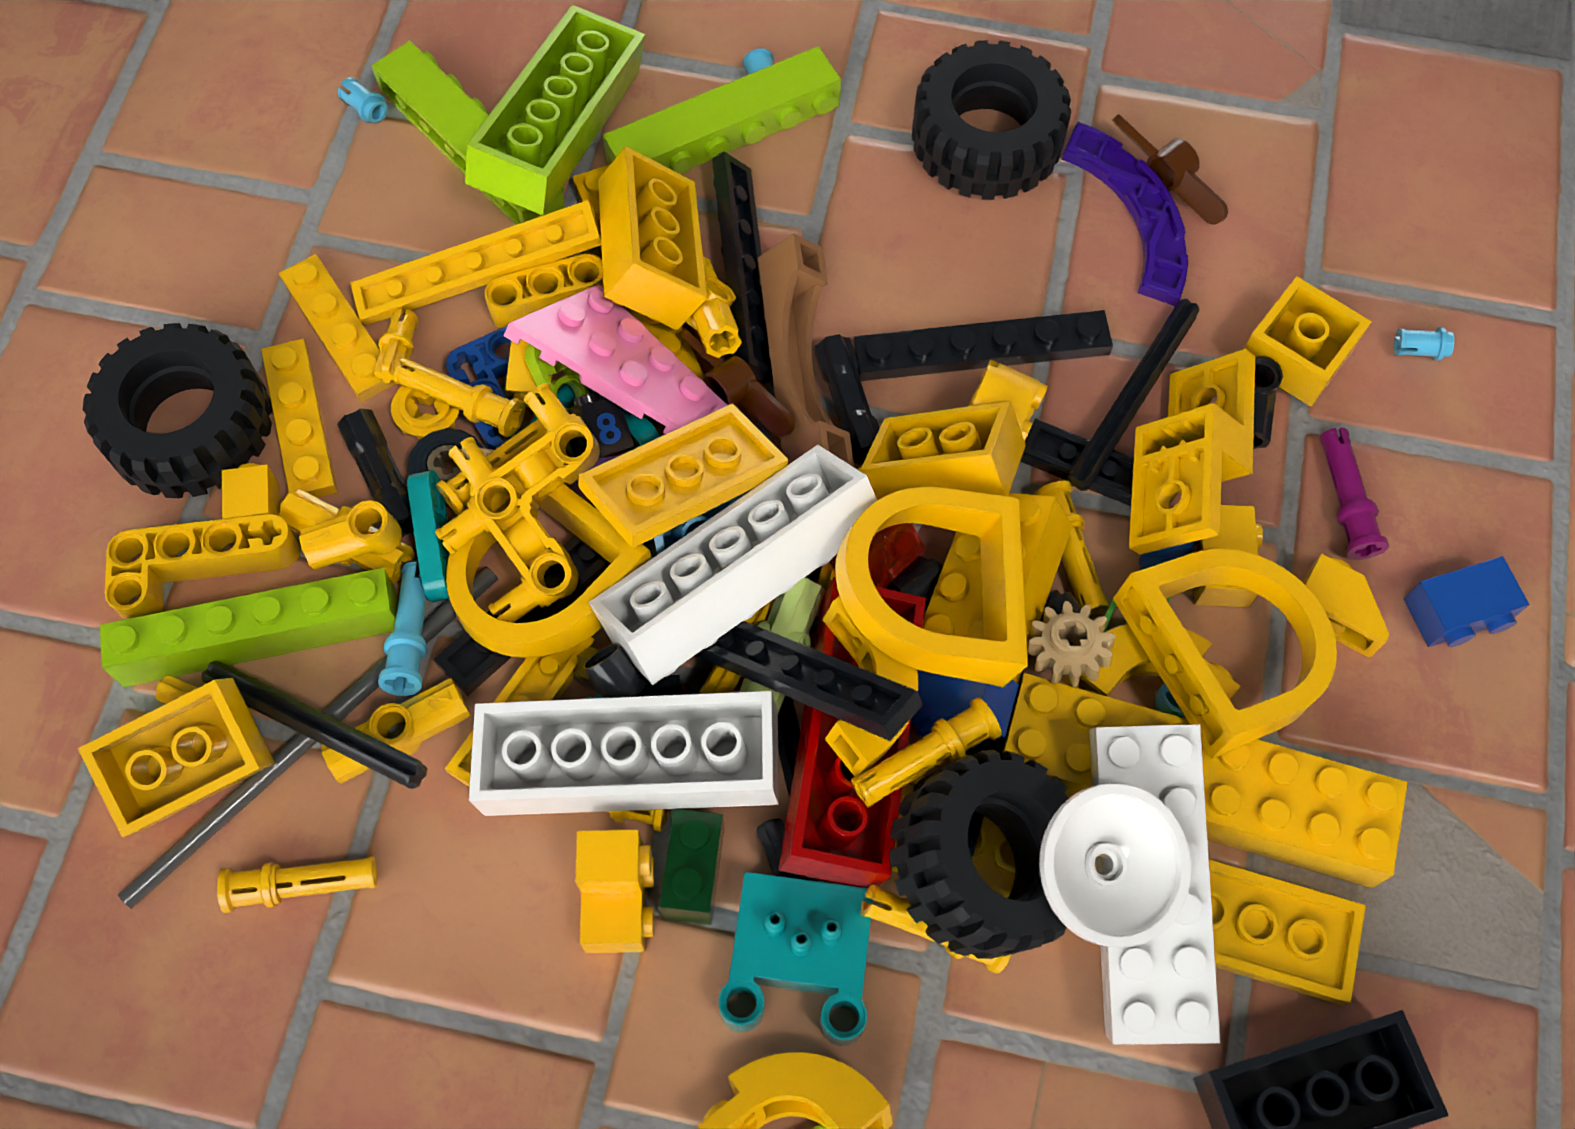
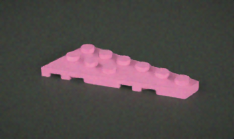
[504,284,728,434]

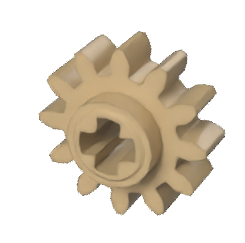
[1028,601,1115,687]

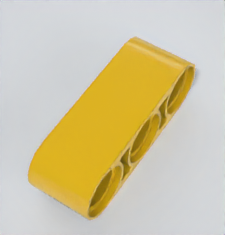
[485,254,604,329]

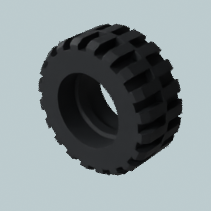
[912,40,1071,200]
[83,323,273,498]
[889,750,1069,959]

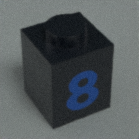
[567,392,634,458]

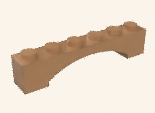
[758,233,855,468]

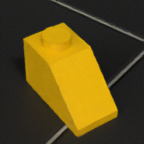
[1302,553,1390,658]

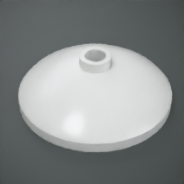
[1040,784,1191,948]

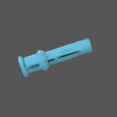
[378,561,427,696]

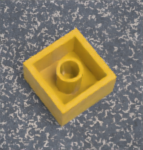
[1244,276,1372,407]

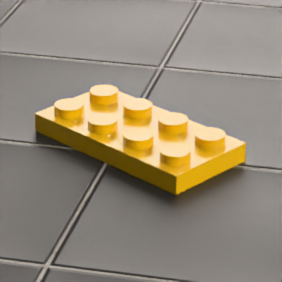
[579,403,788,548]

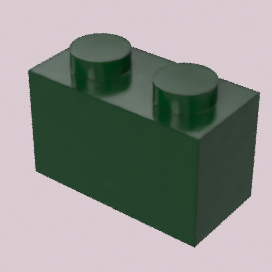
[659,809,725,925]

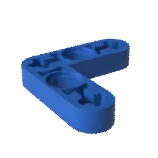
[446,326,521,450]

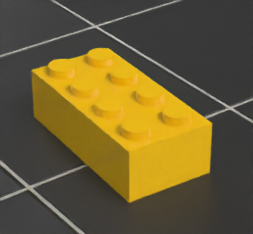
[598,146,707,330]
[922,493,1072,684]

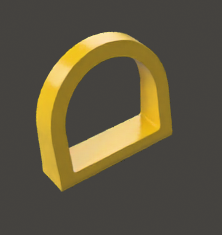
[446,484,652,658]
[835,487,1028,688]
[1113,549,1337,759]

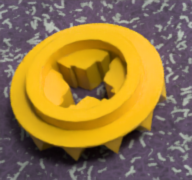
[391,385,462,440]

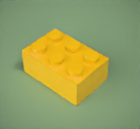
[860,401,1026,500]
[78,678,276,838]

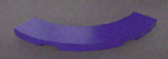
[1062,121,1188,306]

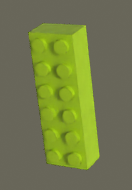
[465,5,646,215]

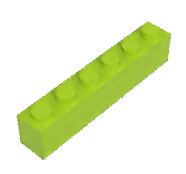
[371,40,565,225]
[603,46,841,174]
[99,568,398,687]

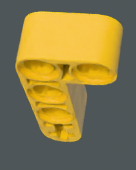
[105,514,301,620]

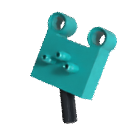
[718,818,873,1046]

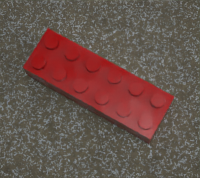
[779,577,926,888]

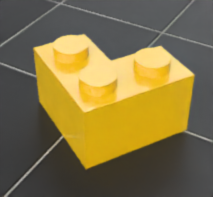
[575,830,655,953]

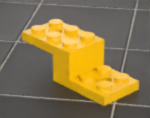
[1129,349,1255,555]

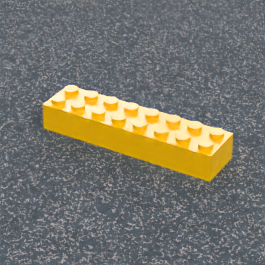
[1002,673,1408,888]

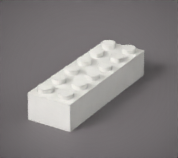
[588,445,877,685]
[469,691,779,816]
[1089,724,1220,1045]

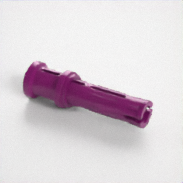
[1319,427,1389,560]

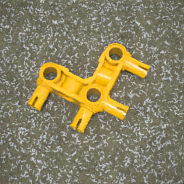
[435,383,600,623]

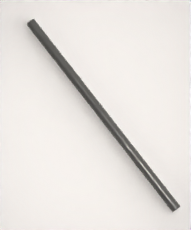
[118,566,498,909]

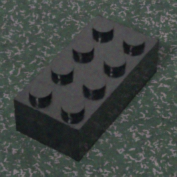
[1193,1010,1449,1129]

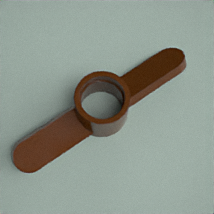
[1112,114,1228,224]
[679,327,795,437]

